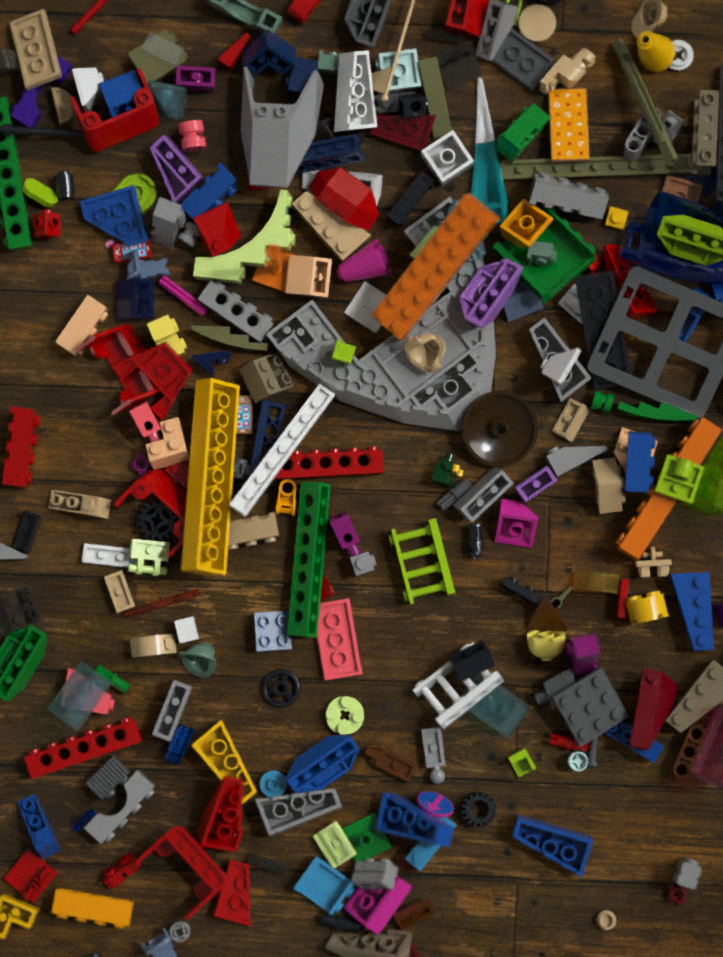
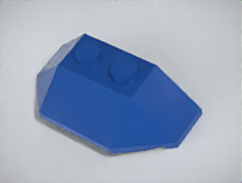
[286,734,360,793]

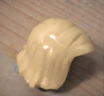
[404,333,446,373]

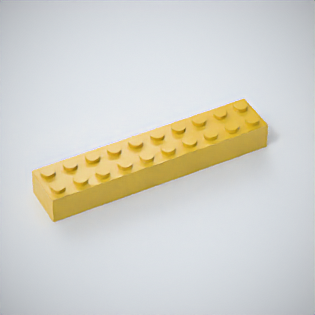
[181,378,240,576]

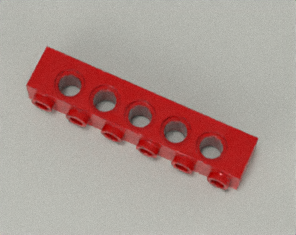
[273,447,384,480]
[24,717,143,779]

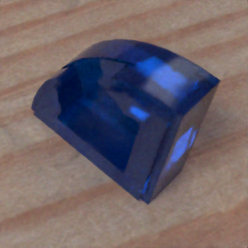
[73,809,97,833]

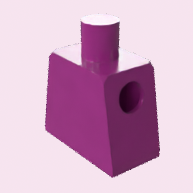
[328,511,360,557]

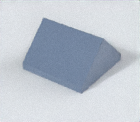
[503,279,544,322]

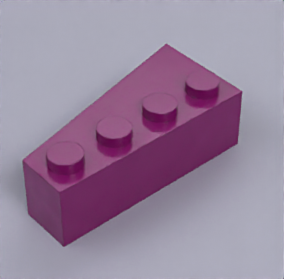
[565,634,600,677]

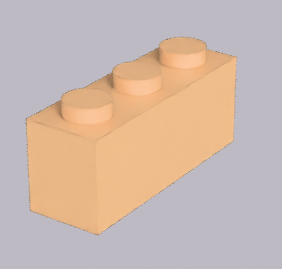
[55,295,109,357]

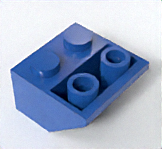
[99,70,142,118]

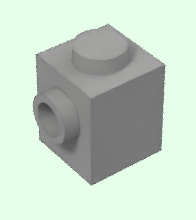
[350,552,377,576]

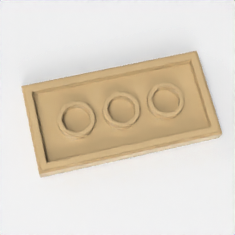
[9,9,62,90]

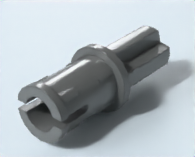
[437,478,472,510]

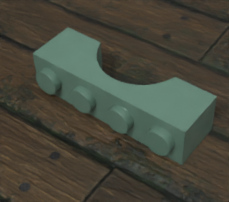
[206,0,283,35]

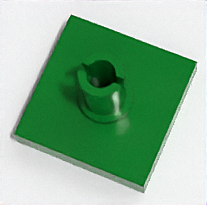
[342,812,392,862]

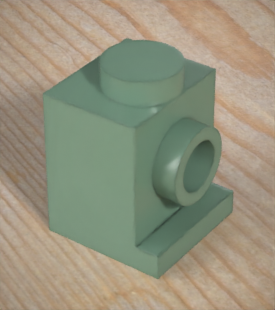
[318,50,339,75]
[527,241,557,266]

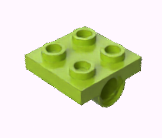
[654,454,704,504]

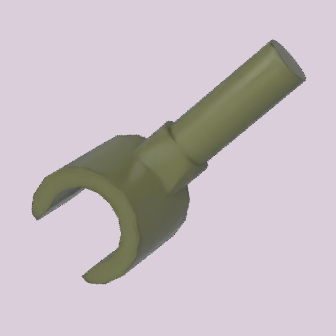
[551,585,574,608]

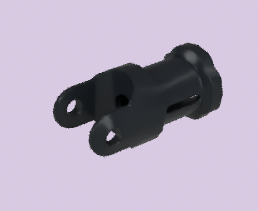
[466,524,484,558]

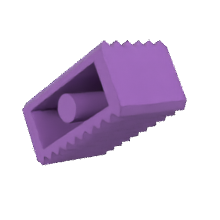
[514,466,557,503]

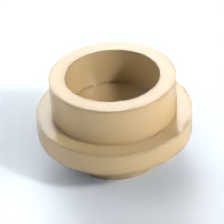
[597,910,616,930]

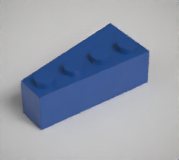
[668,572,714,650]
[375,792,453,847]
[512,814,593,877]

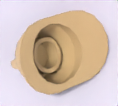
[631,0,668,38]

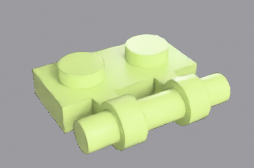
[128,539,170,576]

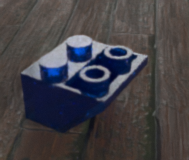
[117,279,155,320]

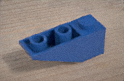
[604,721,664,763]
[17,794,61,859]

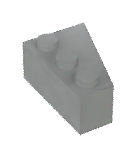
[151,197,187,250]

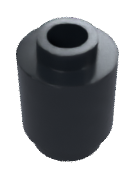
[55,171,75,199]

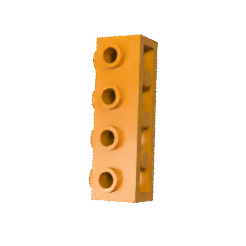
[52,888,134,928]

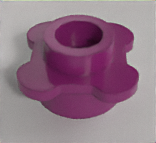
[130,453,152,476]

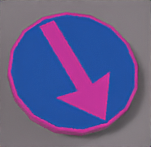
[417,791,454,817]

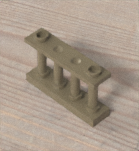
[691,90,719,176]

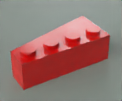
[2,406,41,488]

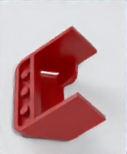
[69,68,159,152]
[75,324,160,415]
[114,468,187,558]
[135,826,227,920]

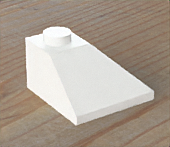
[72,68,104,112]
[540,348,581,384]

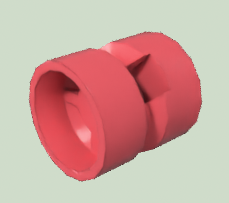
[178,120,206,152]

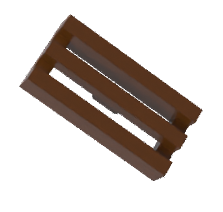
[393,897,435,930]

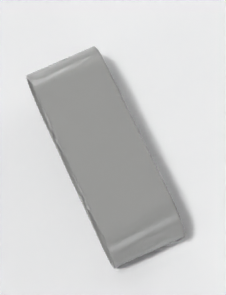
[624,108,661,160]

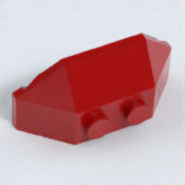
[309,167,380,231]

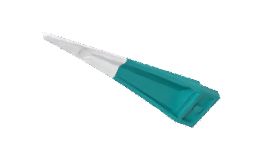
[471,78,508,225]

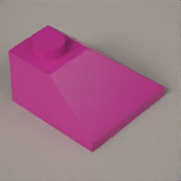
[494,499,538,548]

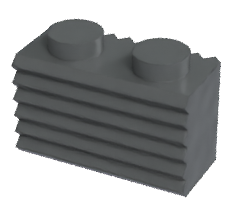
[85,756,130,800]

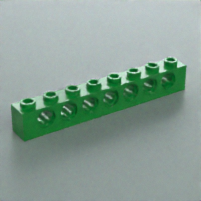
[0,97,34,252]
[287,481,331,638]

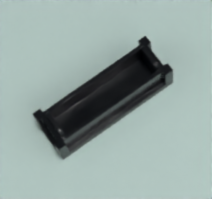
[387,171,434,228]

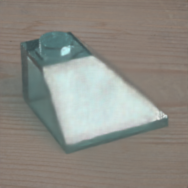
[147,80,188,120]

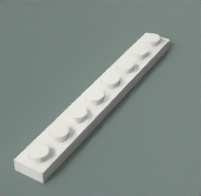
[229,383,335,517]

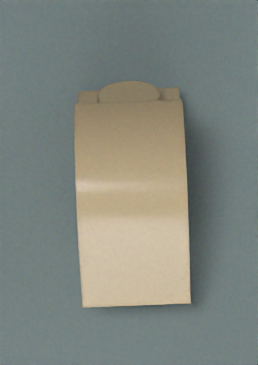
[130,634,177,658]

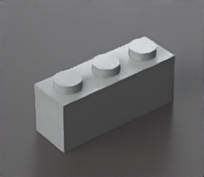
[453,467,514,522]
[153,680,193,741]

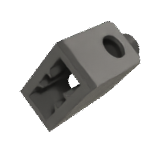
[534,668,575,708]

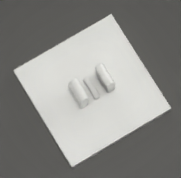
[344,281,386,333]

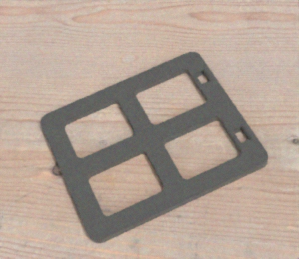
[587,266,723,418]

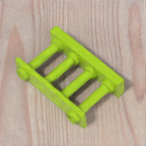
[388,518,455,605]

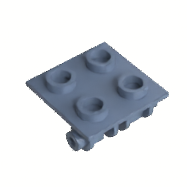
[253,611,292,651]

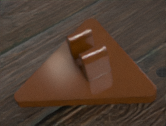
[527,597,569,631]

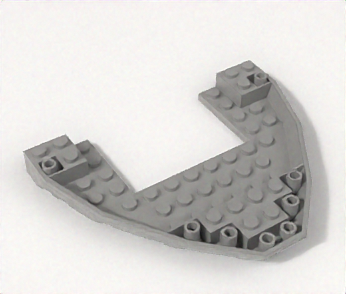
[266,197,496,431]

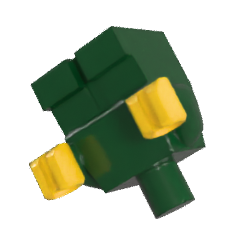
[431,454,464,488]

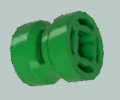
[591,390,614,413]

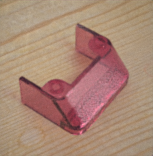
[689,704,723,789]

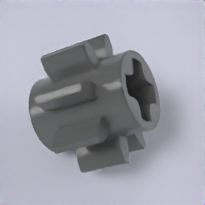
[233,458,251,480]

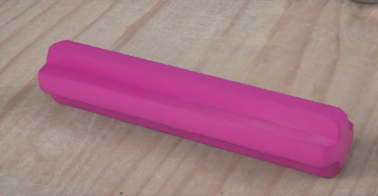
[158,276,208,316]

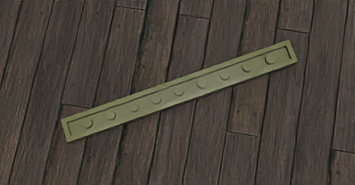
[500,154,692,180]

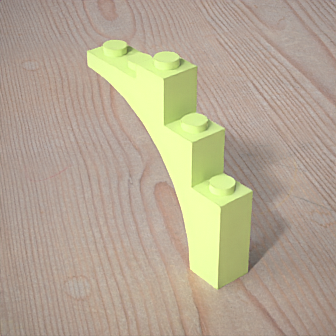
[193,189,296,284]

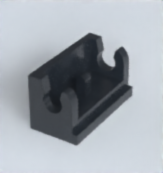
[12,510,43,553]
[448,641,495,682]

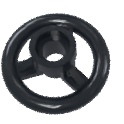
[262,669,301,707]

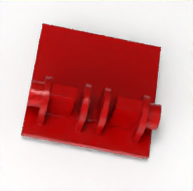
[4,849,58,903]

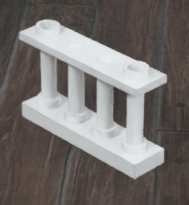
[413,642,504,729]

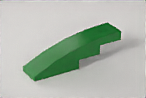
[616,401,697,422]

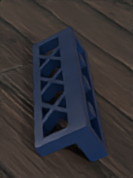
[295,134,365,174]
[249,400,286,476]

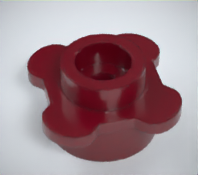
[666,884,687,905]

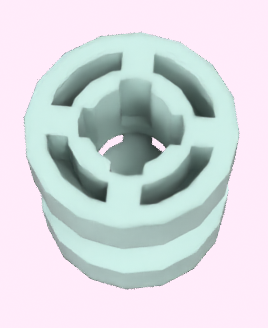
[567,751,588,771]

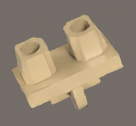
[635,546,672,578]

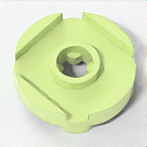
[326,696,364,735]

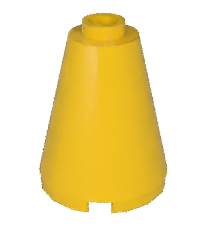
[637,31,676,72]

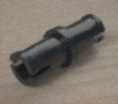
[321,913,361,934]

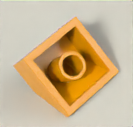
[499,198,554,248]

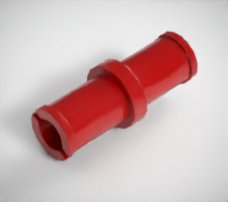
[549,733,589,752]

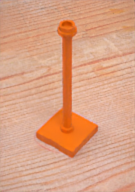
[252,245,293,293]

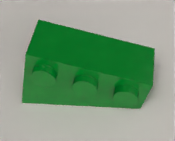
[495,103,551,163]

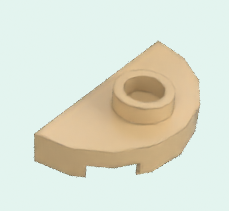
[51,88,74,125]

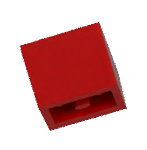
[445,0,489,39]

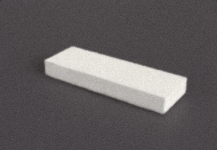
[82,543,136,568]

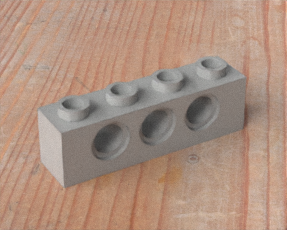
[198,280,274,343]

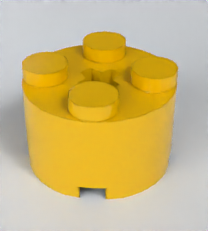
[626,591,669,625]

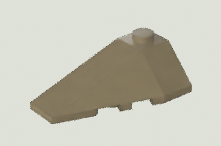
[326,930,412,957]

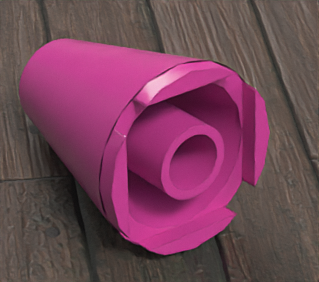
[337,239,392,282]

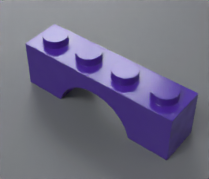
[11,55,73,127]

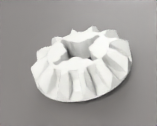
[669,40,694,70]

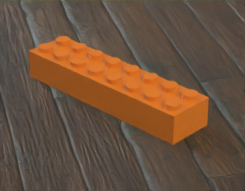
[371,193,500,340]
[615,417,722,561]

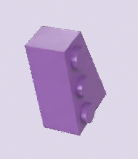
[150,135,205,204]

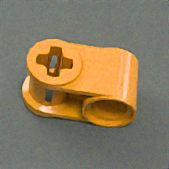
[276,479,297,516]

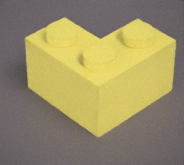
[147,315,187,356]

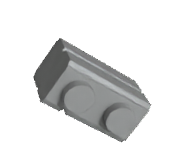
[672,857,702,889]
[352,858,398,890]

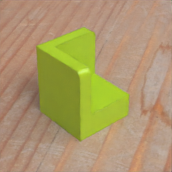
[332,339,356,366]
[507,748,536,777]

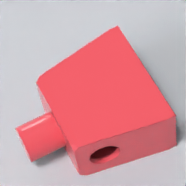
[129,400,162,443]

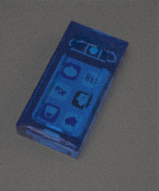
[163,723,195,765]

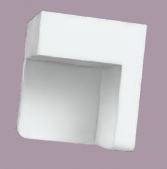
[174,617,199,643]

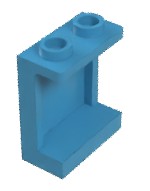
[293,855,355,916]

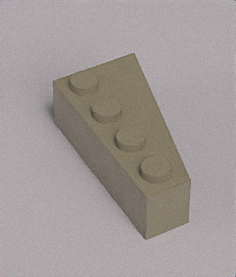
[665,660,723,733]

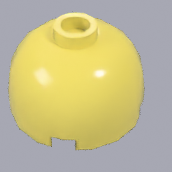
[527,630,565,661]

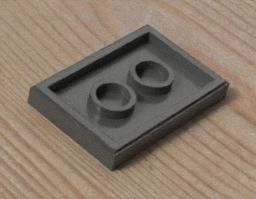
[491,28,555,92]

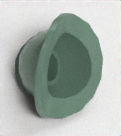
[178,642,216,678]

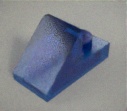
[192,350,232,377]

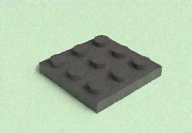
[551,667,629,747]

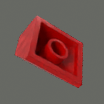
[193,202,241,257]

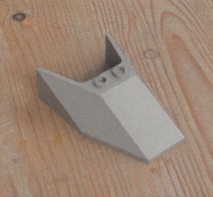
[241,67,324,188]

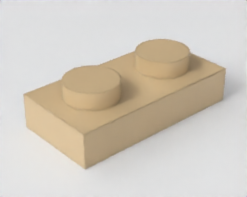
[104,570,135,613]

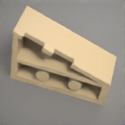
[228,512,280,550]

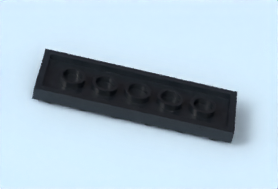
[574,270,631,390]

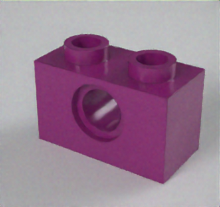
[176,65,216,92]

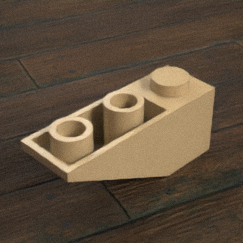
[48,489,111,519]

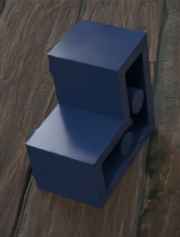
[242,30,297,75]
[285,57,318,99]

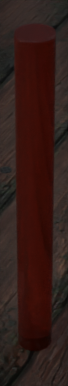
[124,589,200,618]

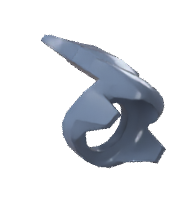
[123,250,170,281]
[140,928,177,957]

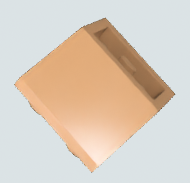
[285,255,332,298]

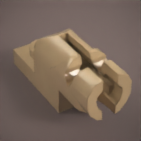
[540,48,595,94]

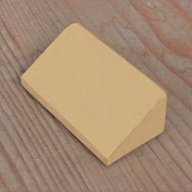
[552,398,590,442]

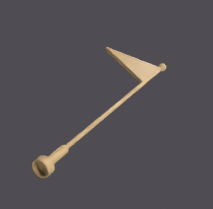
[371,0,415,102]

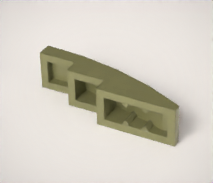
[418,57,452,139]
[191,325,268,353]

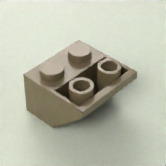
[239,352,294,403]

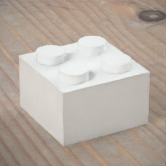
[421,130,474,186]

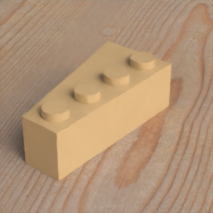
[292,191,371,262]

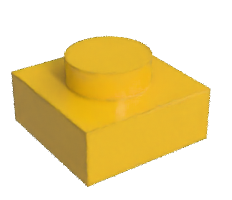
[605,206,629,231]

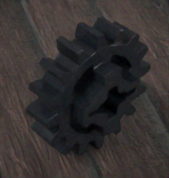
[137,500,178,541]

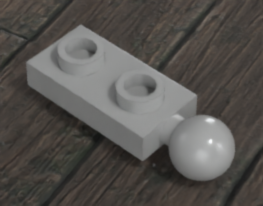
[421,727,446,784]

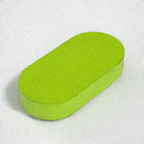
[22,178,58,208]

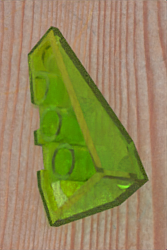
[682,436,723,515]

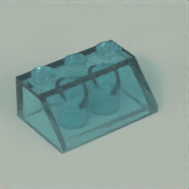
[48,660,113,731]

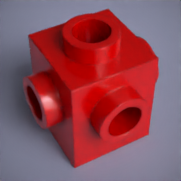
[33,210,61,239]

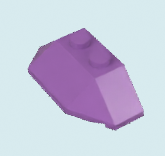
[460,258,523,328]

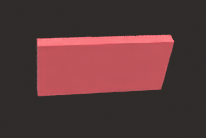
[317,598,362,681]

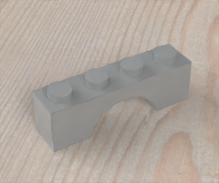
[84,770,155,844]

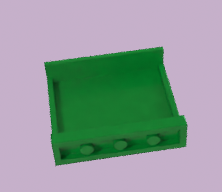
[492,204,596,304]

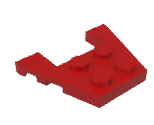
[111,341,192,420]

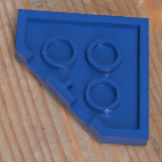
[80,185,149,246]

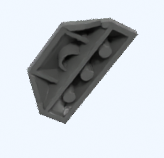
[345,0,393,48]

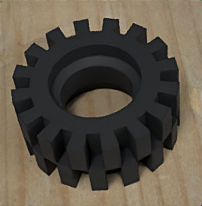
[461,791,497,827]

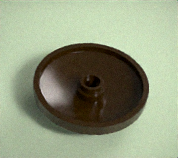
[461,390,538,467]

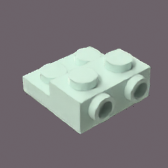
[375,49,421,93]

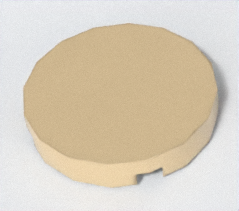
[518,4,556,43]

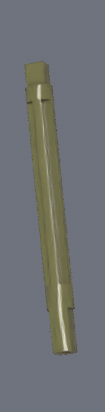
[612,39,679,166]

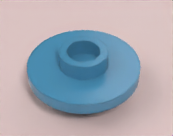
[260,770,287,797]

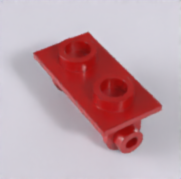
[101,852,141,889]

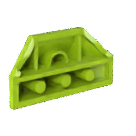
[657,215,723,266]

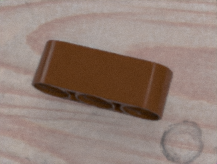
[671,725,706,779]

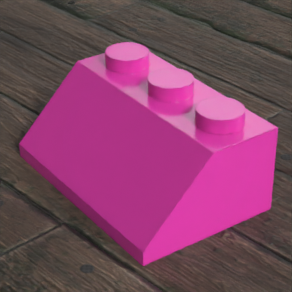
[343,861,412,934]

